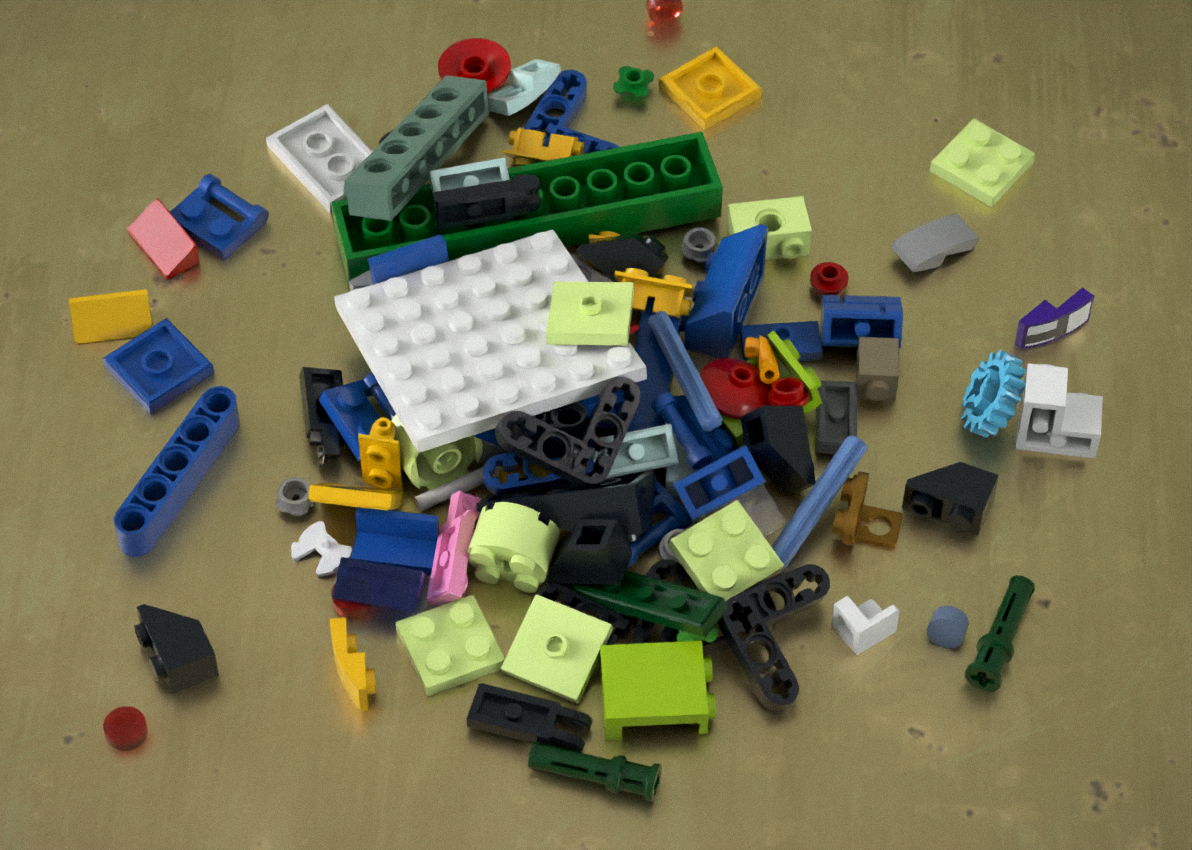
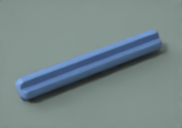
[648,311,723,431]
[771,435,867,573]

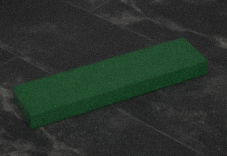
[569,570,728,638]

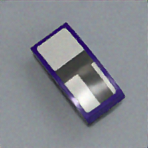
[1015,287,1094,349]

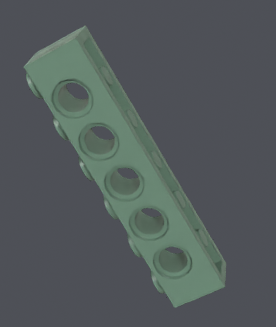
[343,75,490,221]

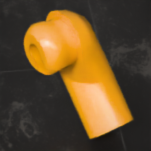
[744,335,780,384]

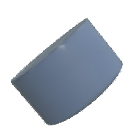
[927,606,969,648]

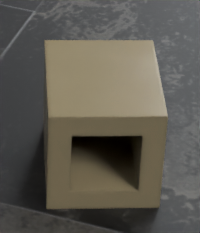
[856,337,899,401]

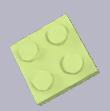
[930,118,1035,208]
[668,500,785,602]
[396,594,505,697]

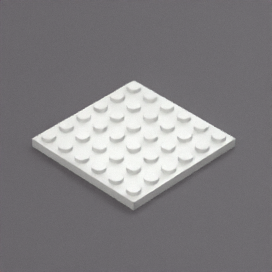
[334,229,647,453]

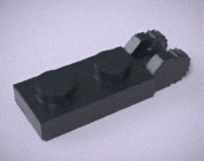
[433,174,541,230]
[466,683,593,753]

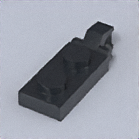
[299,367,346,469]

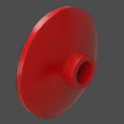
[438,38,511,93]
[699,358,772,420]

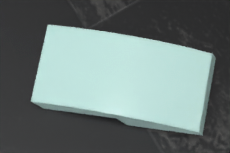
[487,59,561,116]

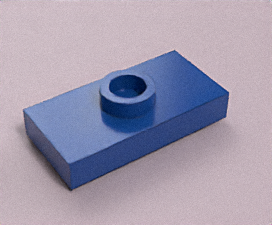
[740,321,823,361]

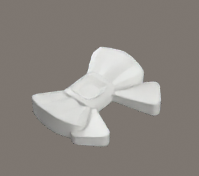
[291,521,353,577]

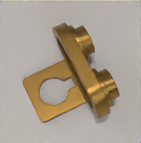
[832,471,903,548]

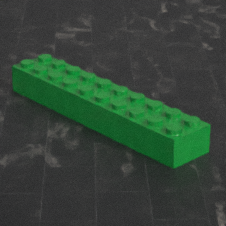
[331,132,723,288]

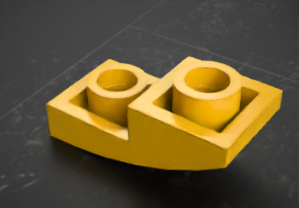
[329,617,376,711]

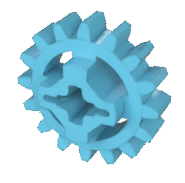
[961,350,1026,438]

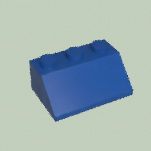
[680,224,768,359]

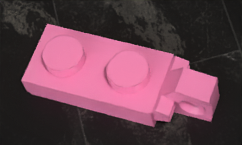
[427,491,480,606]

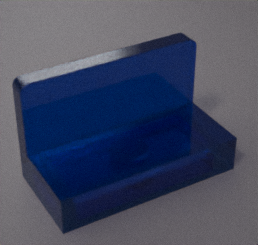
[333,557,428,614]

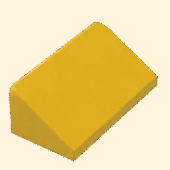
[69,289,153,344]

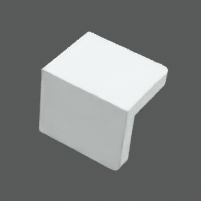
[832,596,900,655]

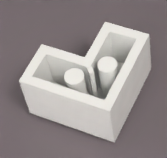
[1015,363,1103,458]

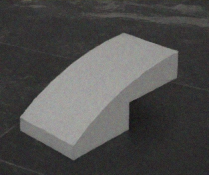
[891,214,979,272]

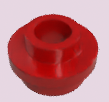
[810,262,849,297]
[768,377,808,406]

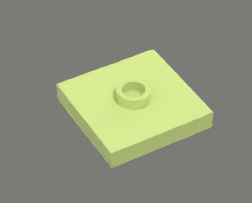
[546,281,634,346]
[501,594,614,704]

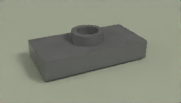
[816,380,857,454]

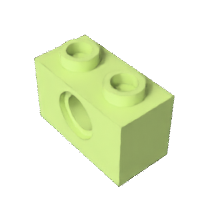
[727,196,812,260]

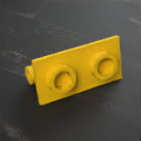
[502,128,584,166]
[615,268,694,319]
[358,417,403,490]

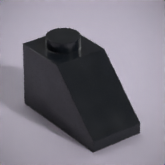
[576,233,669,282]

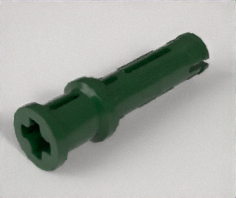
[965,575,1035,692]
[528,741,662,802]

